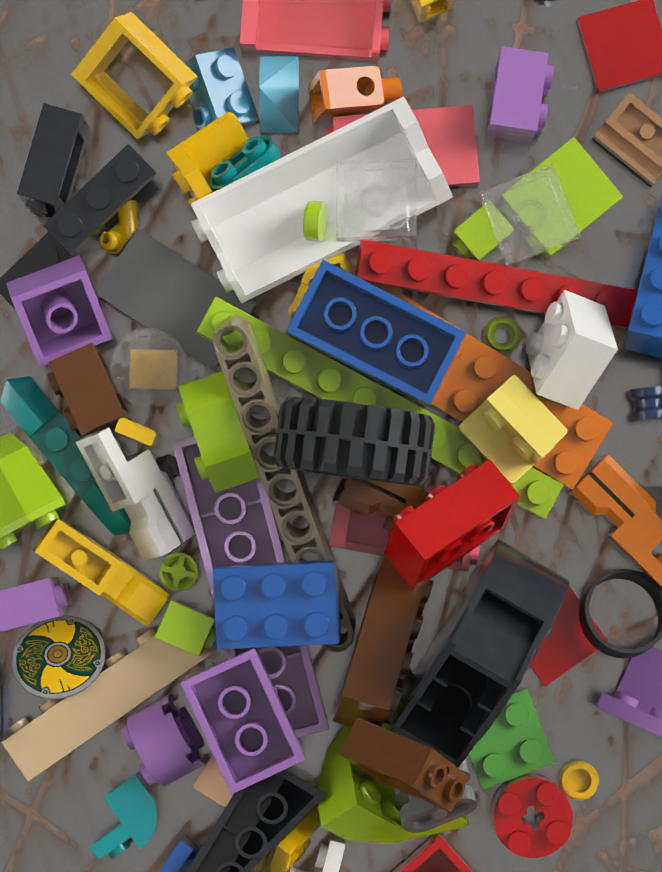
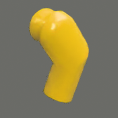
[99,200,138,254]

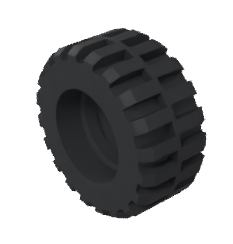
[273,397,435,486]

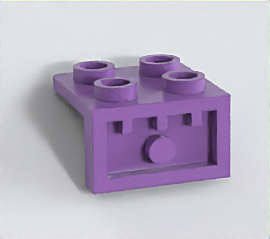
[596,642,662,738]

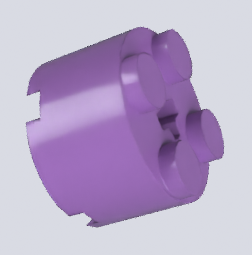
[121,694,208,787]

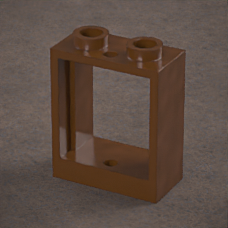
[339,717,469,813]

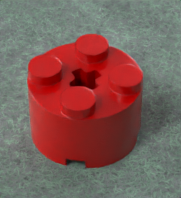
[490,774,573,858]

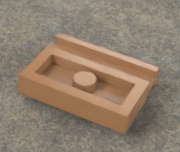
[593,92,662,186]

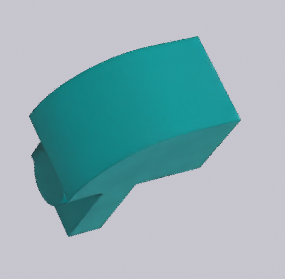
[90,771,160,860]

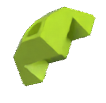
[0,432,66,550]
[317,701,469,844]

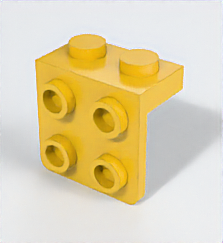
[166,112,249,213]

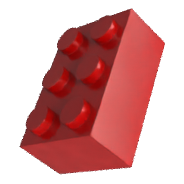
[384,460,520,590]

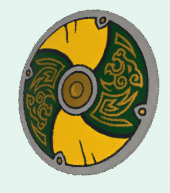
[12,616,106,699]

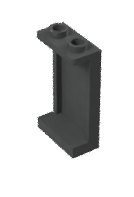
[95,228,259,372]

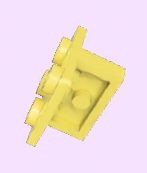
[458,375,567,485]

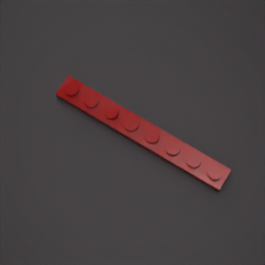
[355,239,638,329]

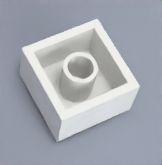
[526,290,618,410]

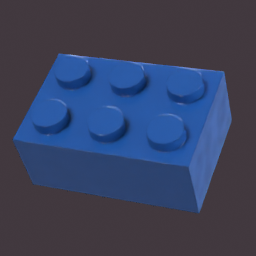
[213,560,341,650]

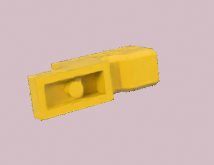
[33,518,169,626]

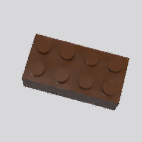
[332,554,434,727]

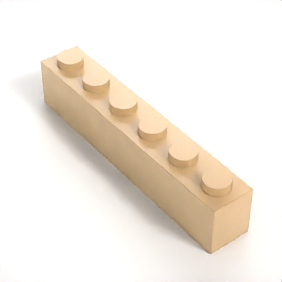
[1,604,217,782]

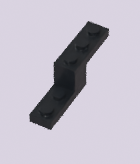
[0,144,156,309]

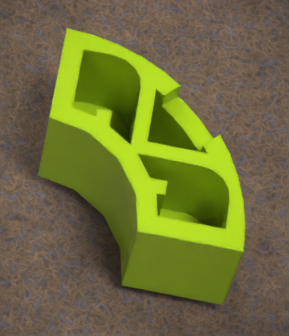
[176,371,260,493]

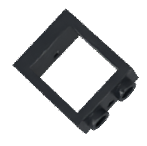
[17,103,89,219]

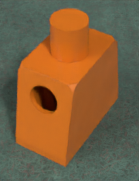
[307,66,402,124]

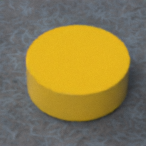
[558,760,599,800]

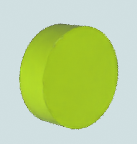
[303,201,327,241]

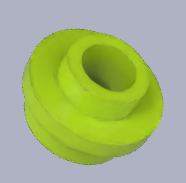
[482,316,522,355]

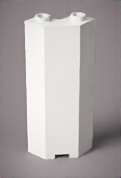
[191,96,453,304]

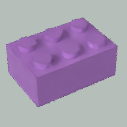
[180,648,306,794]

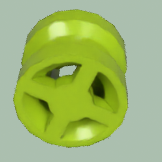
[159,553,200,591]

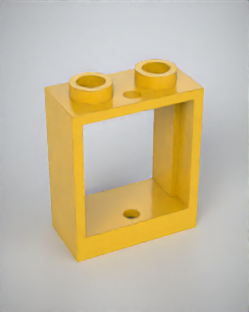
[71,12,198,139]

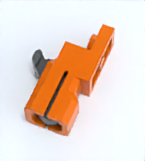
[568,454,662,590]

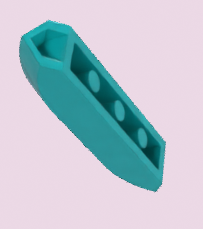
[0,376,131,536]

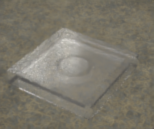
[479,164,581,266]

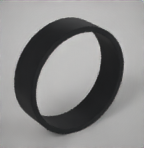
[579,569,662,658]

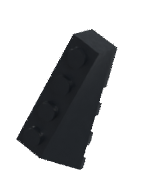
[187,769,327,872]

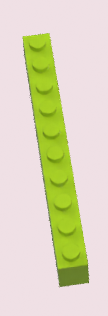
[195,297,564,519]

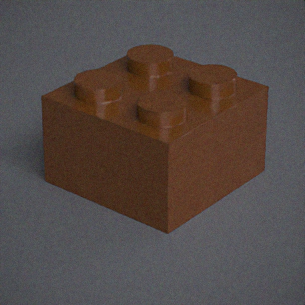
[47,343,131,436]

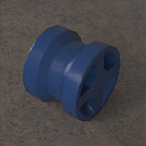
[629,386,662,421]

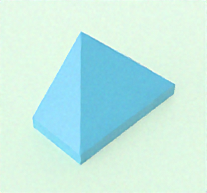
[259,56,299,134]

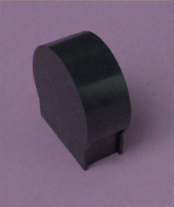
[390,539,570,768]

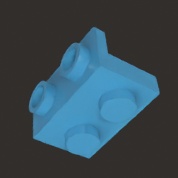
[184,47,259,130]

